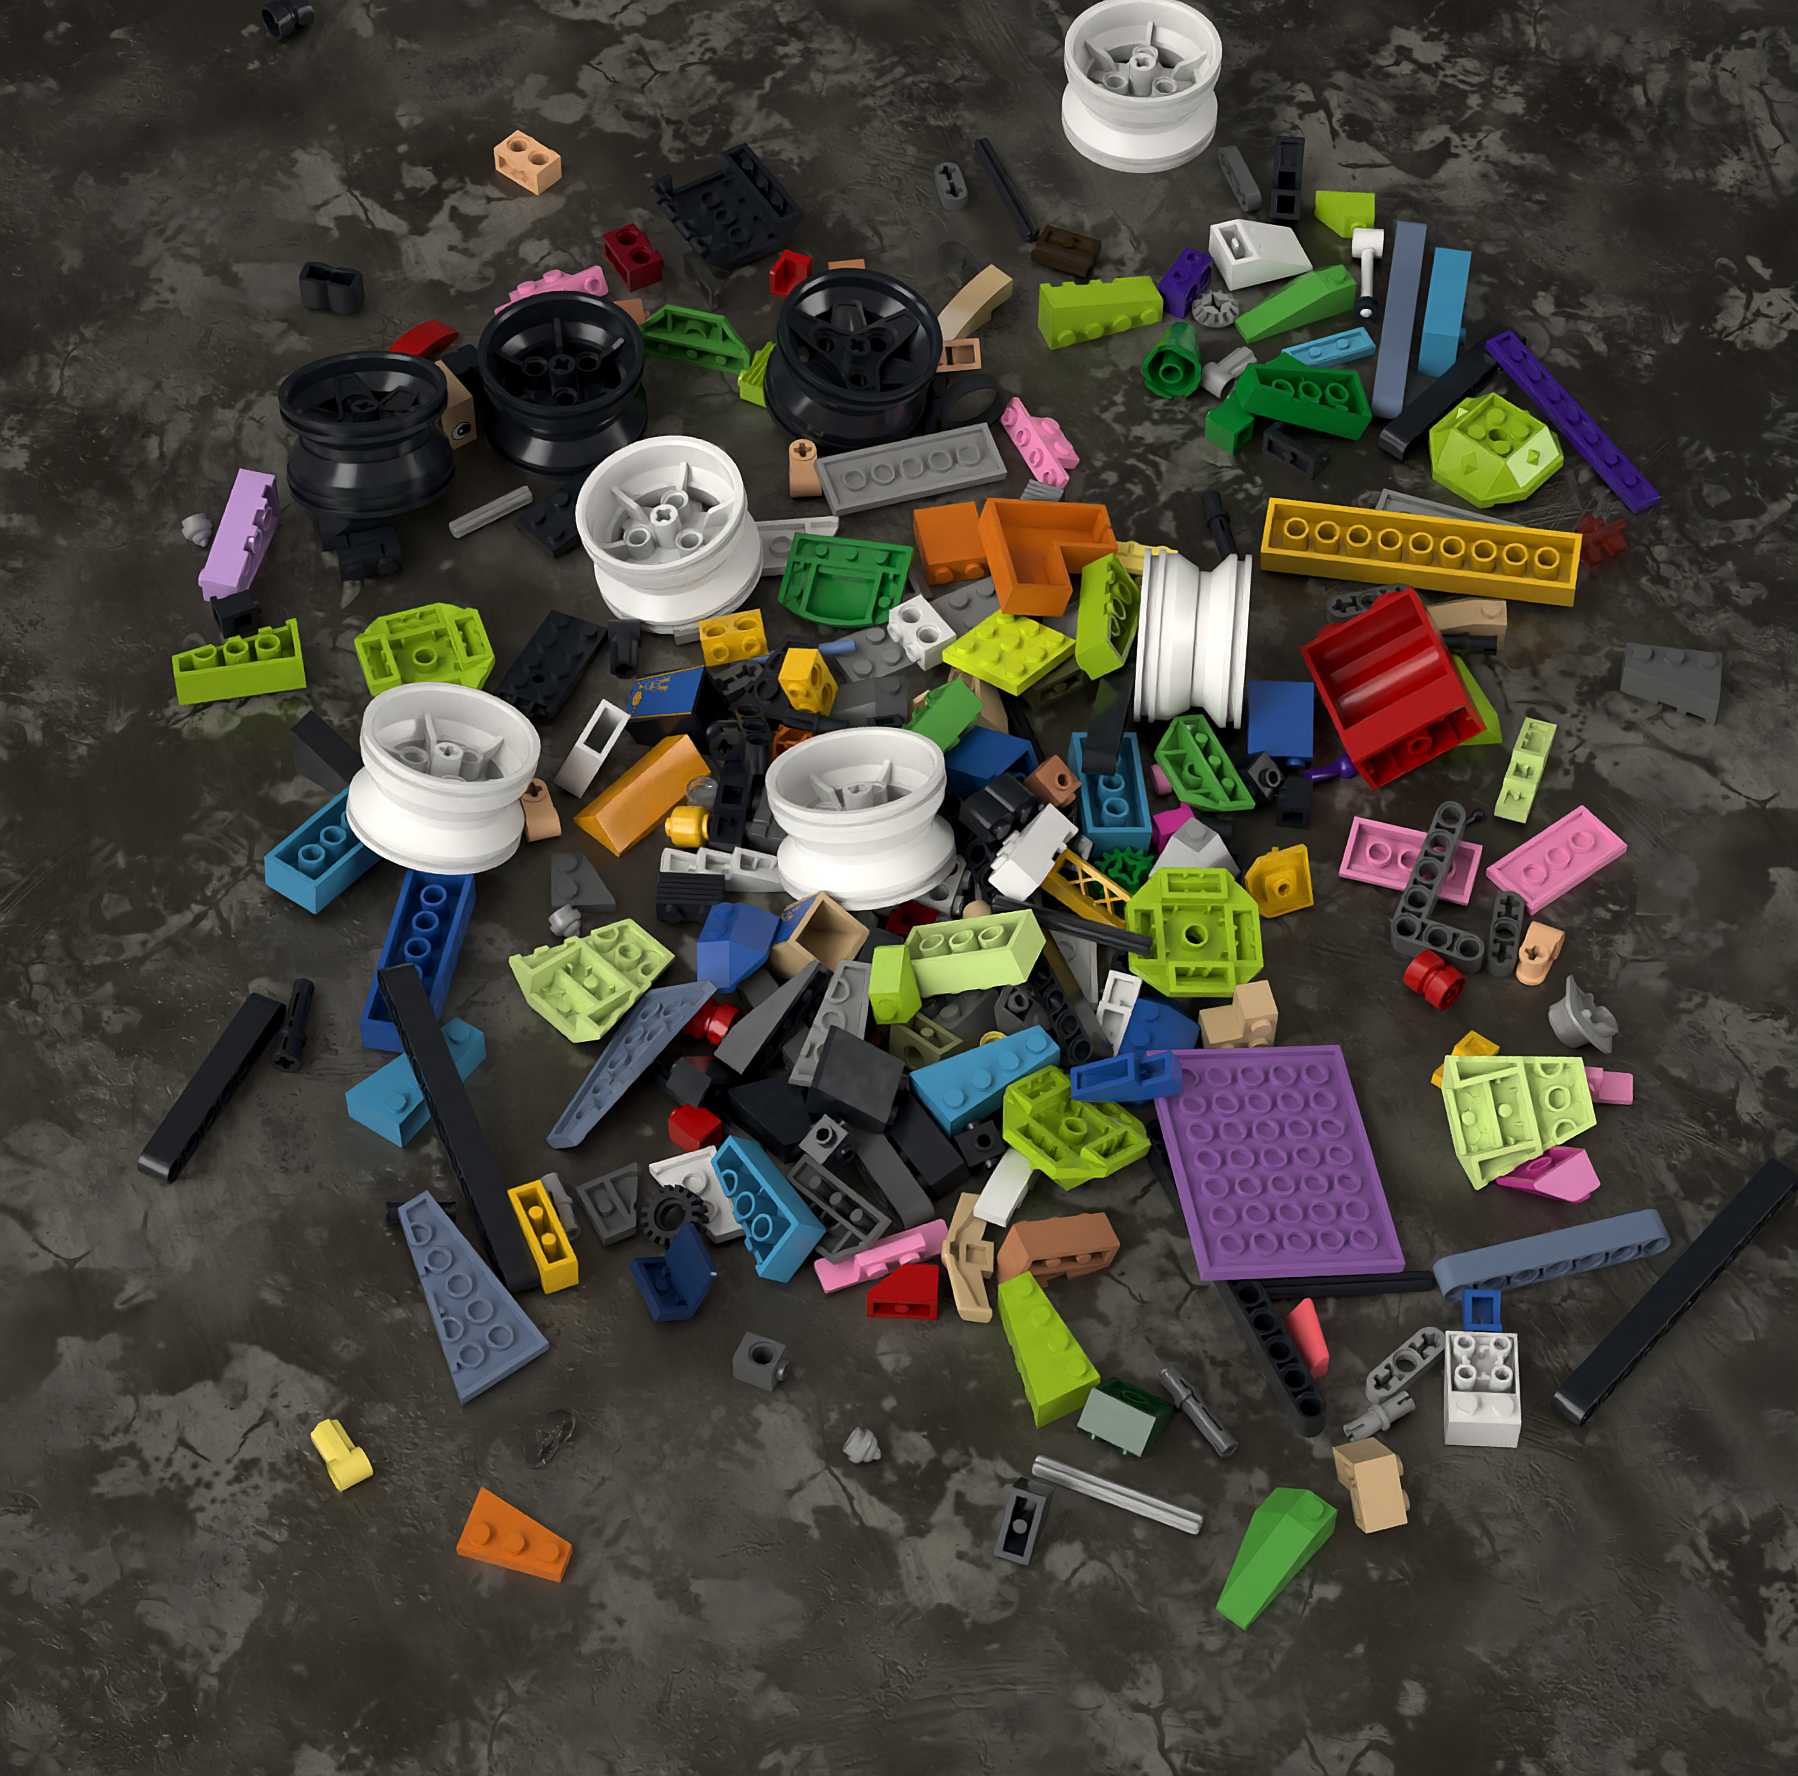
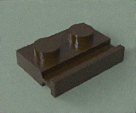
[1031,225,1101,277]

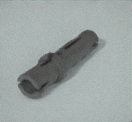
[1158,1364,1240,1459]

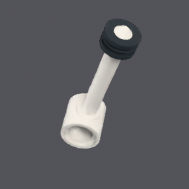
[1352,228,1384,321]

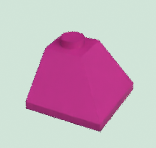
[1495,1145,1601,1204]

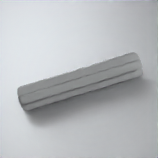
[449,486,533,538]

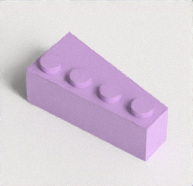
[198,469,282,602]

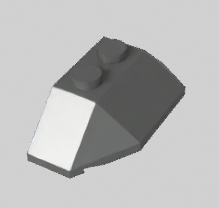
[785,1153,892,1265]

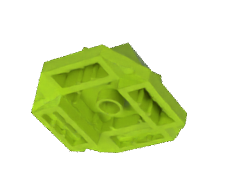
[1428,392,1564,509]
[354,602,495,697]
[1124,867,1264,998]
[1003,1064,1151,1191]

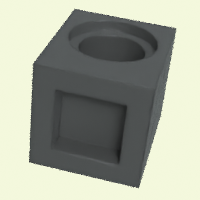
[732,1331,790,1392]

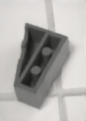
[1620,642,1723,726]

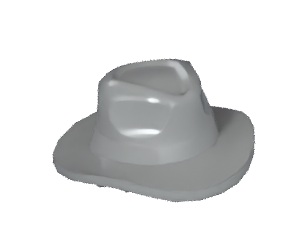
[1548,975,1619,1054]

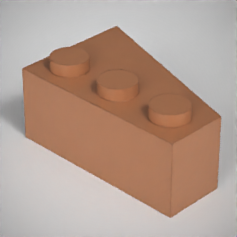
[993,1212,1120,1289]

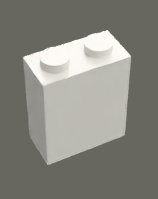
[553,699,631,798]

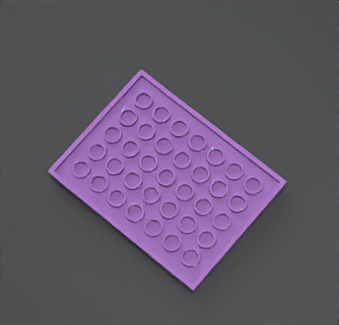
[1144,1045,1405,1281]

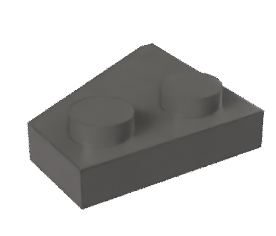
[551,853,616,914]
[575,1162,638,1247]

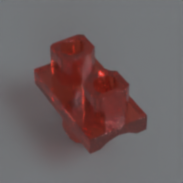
[1575,514,1629,569]

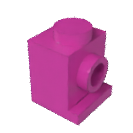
[1150,802,1195,855]

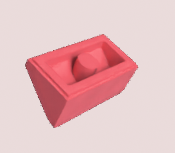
[1284,1298,1330,1378]

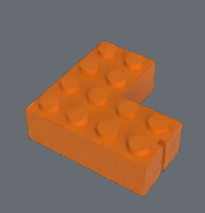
[977,498,1118,617]

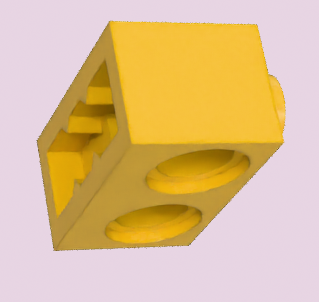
[698,608,769,667]
[778,648,838,717]

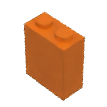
[913,501,989,586]

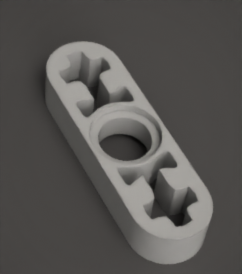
[1365,1327,1445,1405]

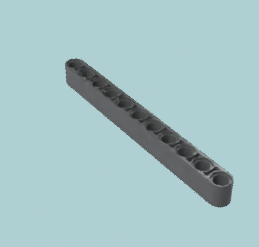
[732,964,935,1232]

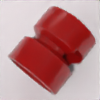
[1403,949,1467,1011]
[682,997,743,1047]

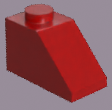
[866,1263,939,1320]

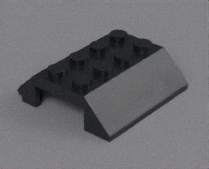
[647,142,805,271]

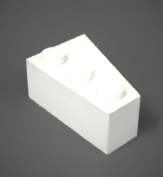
[988,803,1079,901]

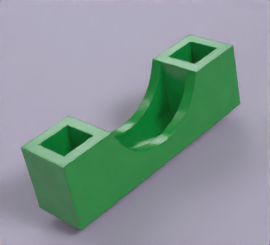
[1205,351,1308,455]

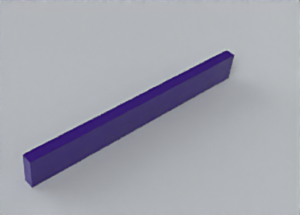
[1485,330,1661,515]

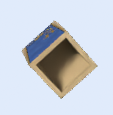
[763,891,870,984]

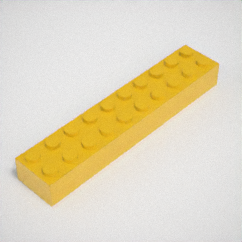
[1261,497,1582,607]

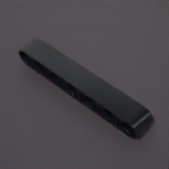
[1378,323,1527,462]
[1081,657,1137,777]
[137,992,286,1184]

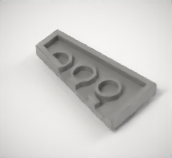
[788,959,872,1087]

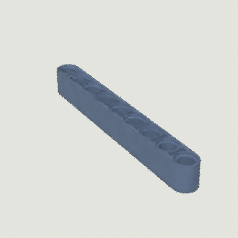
[1371,220,1427,419]

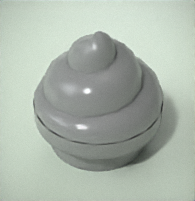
[182,513,213,547]
[548,904,581,938]
[842,1427,881,1463]

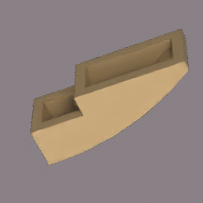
[937,264,1013,340]

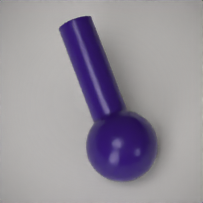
[1304,754,1359,782]

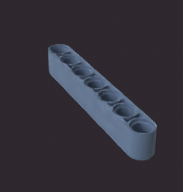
[1432,1209,1671,1302]

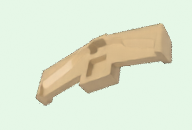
[941,1192,994,1323]

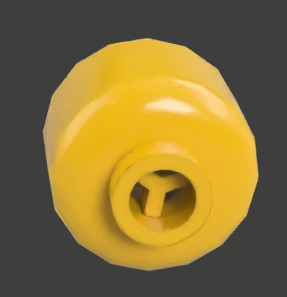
[665,806,713,848]

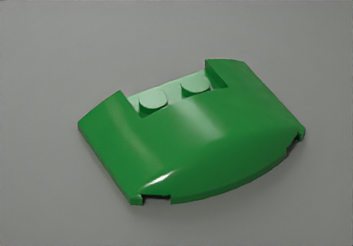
[777,532,915,628]

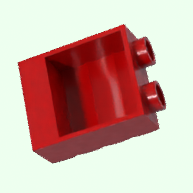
[1299,586,1487,791]

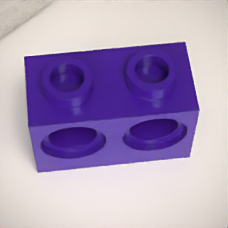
[1158,247,1213,319]

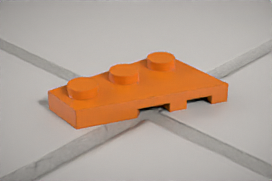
[456,1486,573,1583]

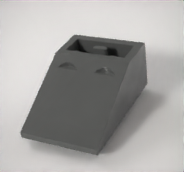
[918,988,999,1053]

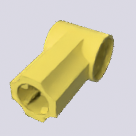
[310,1419,373,1492]

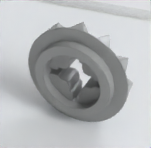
[1192,289,1239,328]

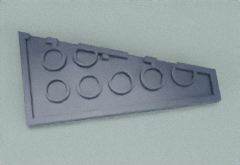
[546,980,717,1149]
[398,1190,549,1406]

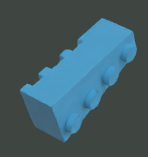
[345,1017,486,1148]
[909,1025,1060,1141]

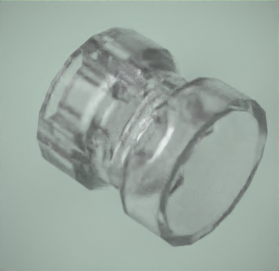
[686,776,718,816]

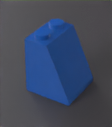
[1245,680,1314,769]
[943,725,1039,797]

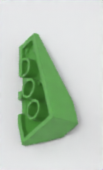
[1234,264,1356,344]
[1216,1487,1337,1630]

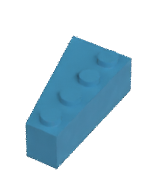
[710,1135,827,1283]

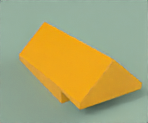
[573,734,711,858]

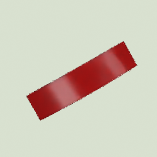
[387,319,459,358]

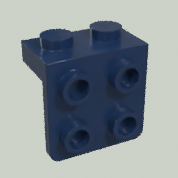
[629,1223,717,1322]

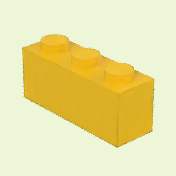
[507,1180,579,1295]

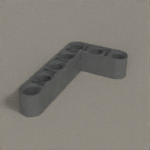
[1391,801,1485,975]

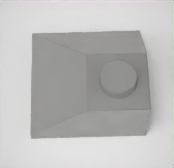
[1148,817,1241,881]

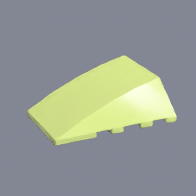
[509,918,675,1043]
[1441,1055,1597,1190]

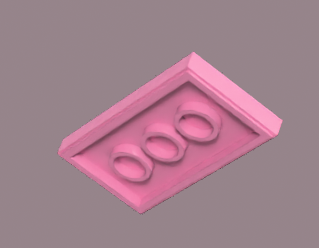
[1486,805,1627,916]

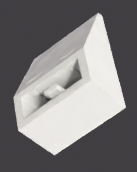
[1209,219,1313,291]
[1444,1331,1521,1448]

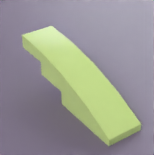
[1494,717,1557,823]

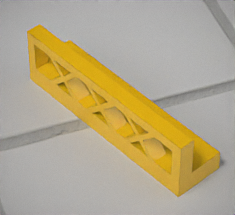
[1039,848,1133,930]

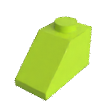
[1314,190,1375,238]
[868,944,922,1025]

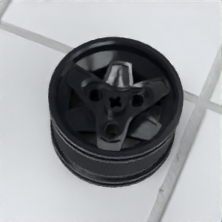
[762,268,943,457]
[478,291,648,481]
[278,351,456,519]

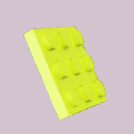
[942,608,1076,696]

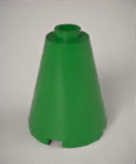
[1141,322,1202,399]

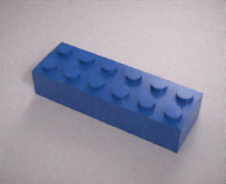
[359,868,476,1053]

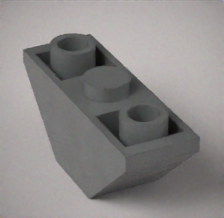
[994,984,1073,1067]

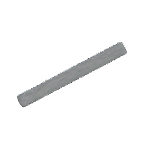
[1032,1455,1204,1534]

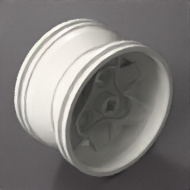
[1062,0,1222,173]
[575,435,764,634]
[1134,548,1252,729]
[346,682,541,875]
[765,727,957,911]

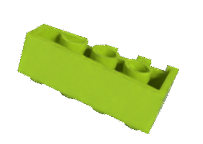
[1038,276,1163,350]
[1075,552,1141,680]
[172,618,307,706]
[997,1271,1101,1429]

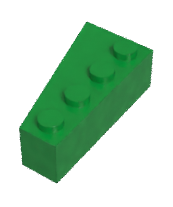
[1234,363,1372,441]

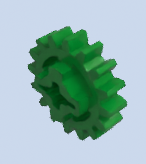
[1091,846,1154,912]

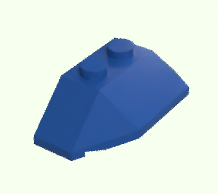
[697,902,782,994]
[1117,992,1201,1109]

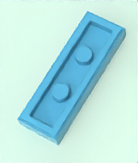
[1281,327,1376,368]

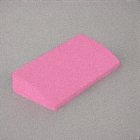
[1339,816,1483,906]

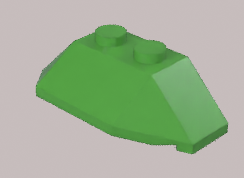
[638,304,751,375]
[1154,714,1256,812]

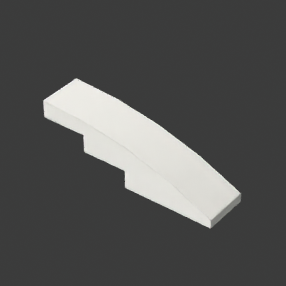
[660,847,786,892]
[1096,970,1143,1057]
[974,1145,1041,1228]

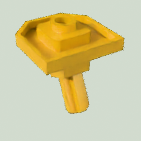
[1244,844,1314,919]

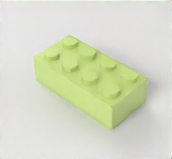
[904,909,1046,998]

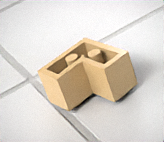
[1198,980,1278,1049]
[1332,1437,1410,1534]

